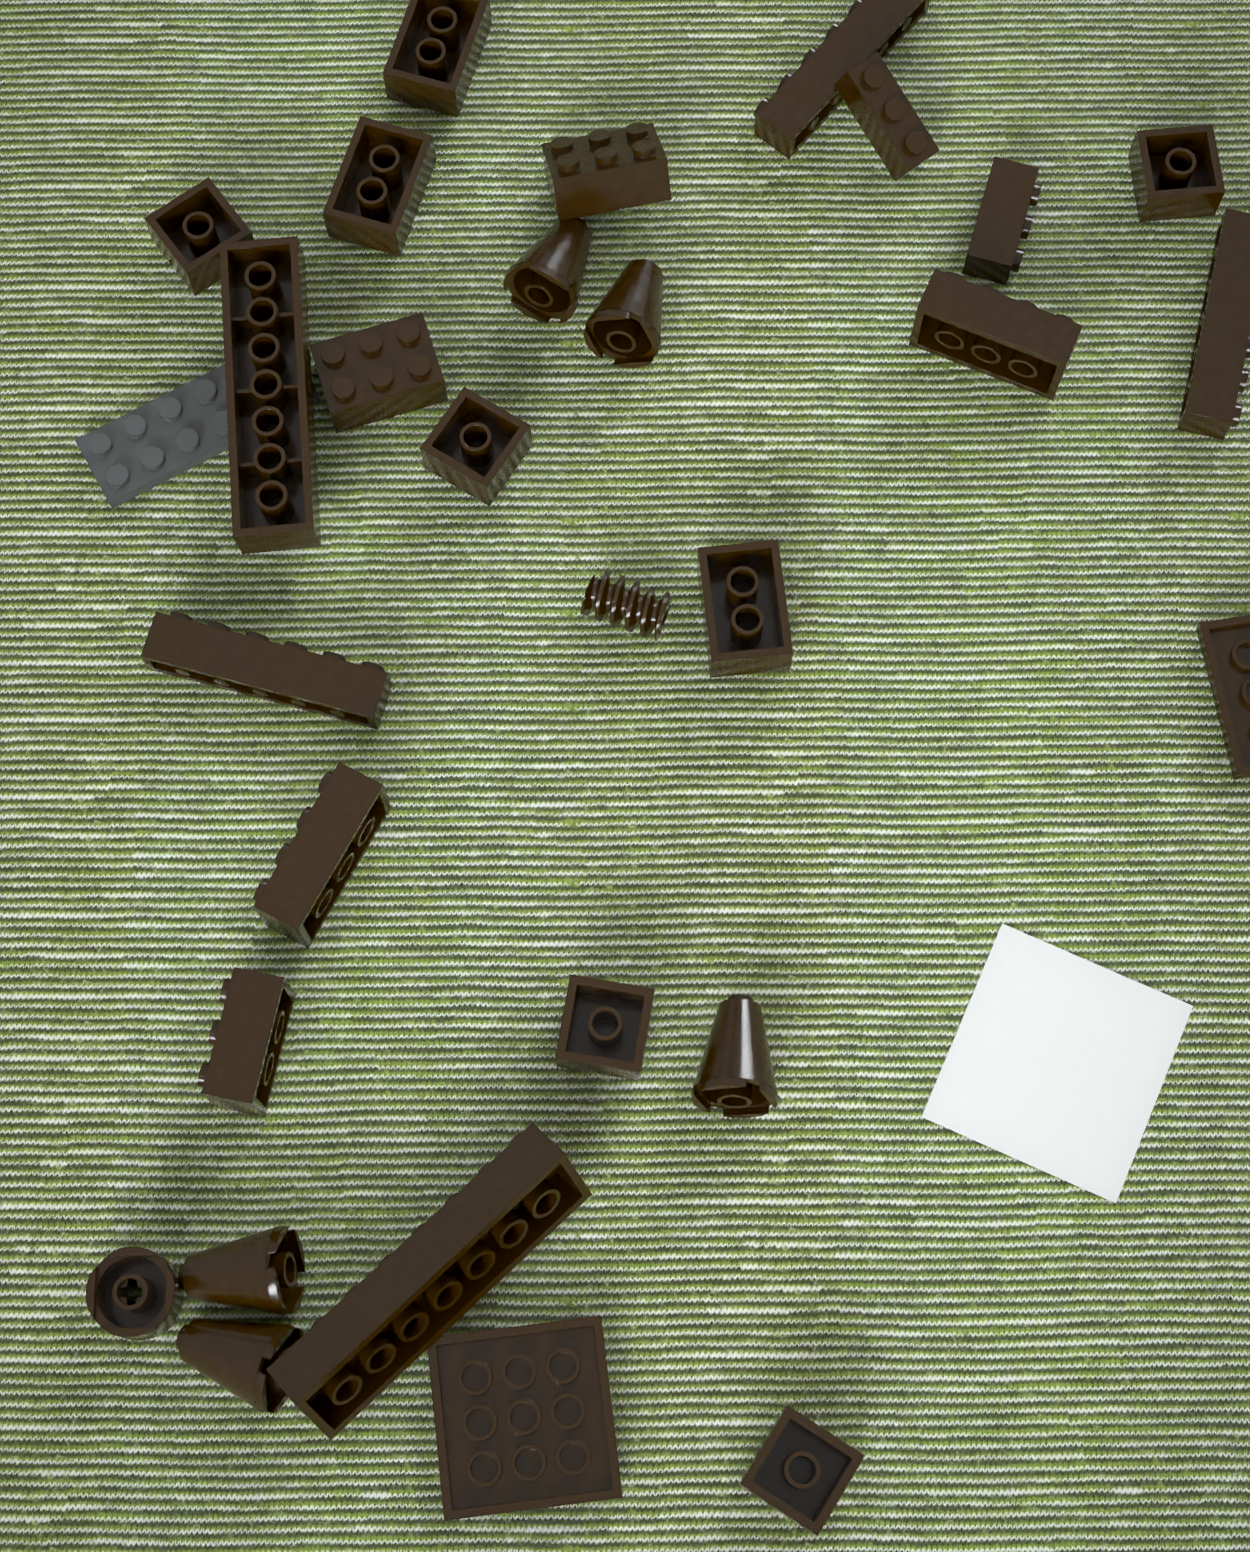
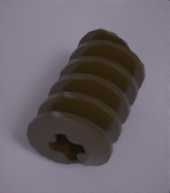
[581,570,670,641]

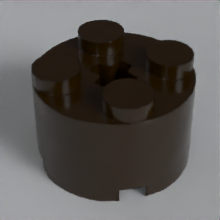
[86,1247,184,1340]

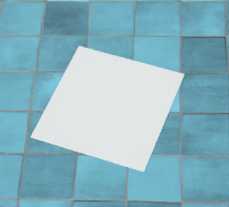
[921,924,1193,1203]

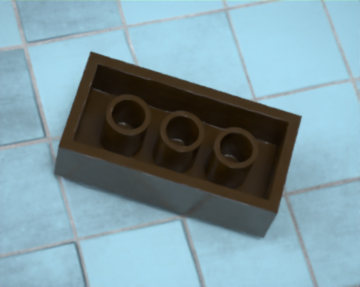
[909,269,1083,400]
[253,762,391,949]

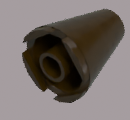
[503,218,592,323]
[583,259,663,368]
[691,994,778,1118]
[178,1226,305,1315]
[176,1318,304,1413]

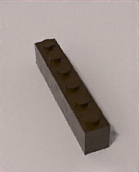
[754,0,930,159]
[1177,208,1250,440]
[140,611,392,730]

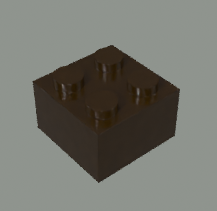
[1128,124,1225,222]
[144,177,254,296]
[420,387,532,507]
[555,974,655,1081]
[738,1405,865,1536]

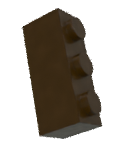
[834,52,940,181]
[962,157,1042,285]

